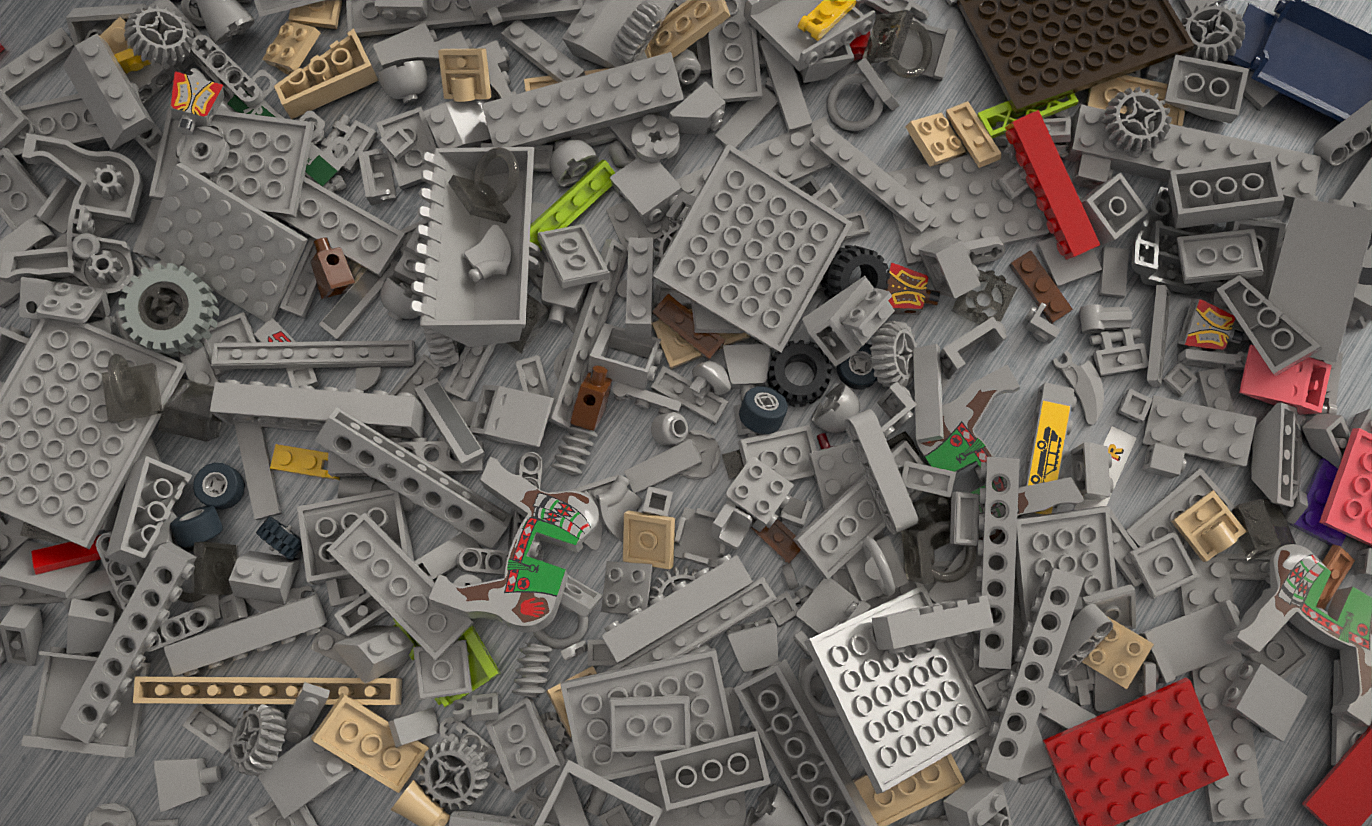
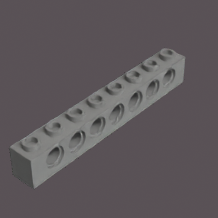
[314,407,512,549]
[973,457,1020,669]
[59,542,197,744]
[980,568,1084,782]

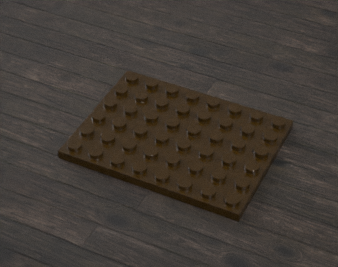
[956,0,1195,114]

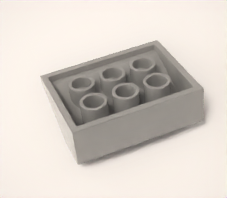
[562,0,676,69]
[297,489,414,585]

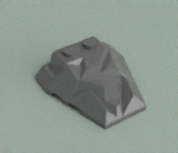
[1132,187,1228,295]

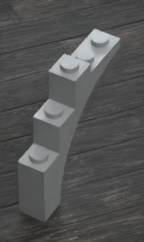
[373,23,516,99]

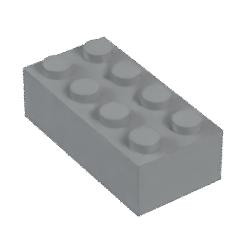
[1168,157,1284,229]

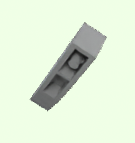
[334,532,482,637]

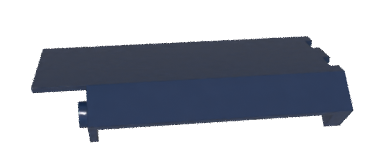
[1227,0,1372,122]

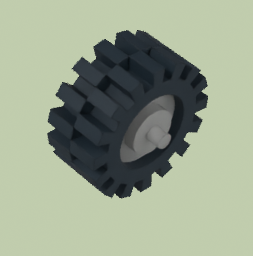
[256,516,302,560]

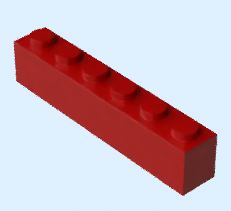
[1005,110,1100,260]

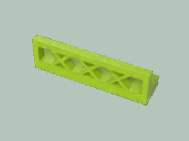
[977,93,1078,139]

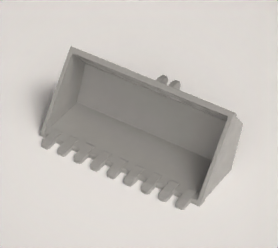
[410,147,540,347]

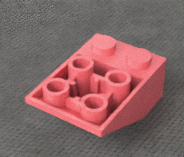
[1239,345,1332,415]

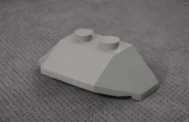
[1251,403,1302,507]

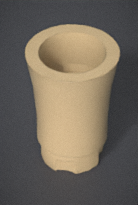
[391,780,450,826]

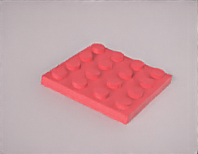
[1320,428,1372,547]

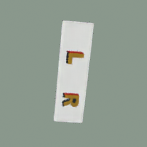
[1074,426,1136,510]

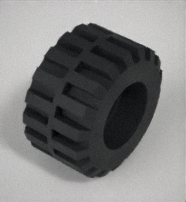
[821,245,890,299]
[768,340,832,407]

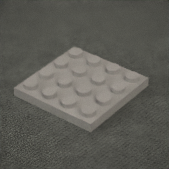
[1015,506,1117,623]

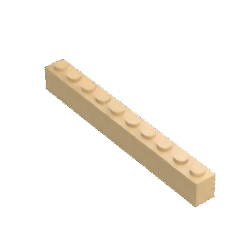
[133,677,402,705]

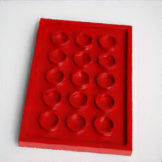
[1042,678,1229,826]

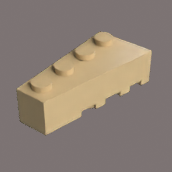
[274,28,379,119]

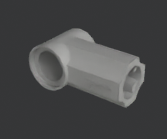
[1080,304,1132,334]

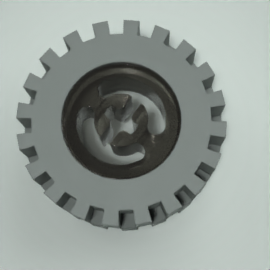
[118,263,219,357]

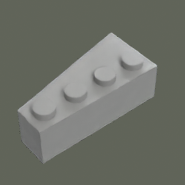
[105,456,192,566]
[872,595,994,654]

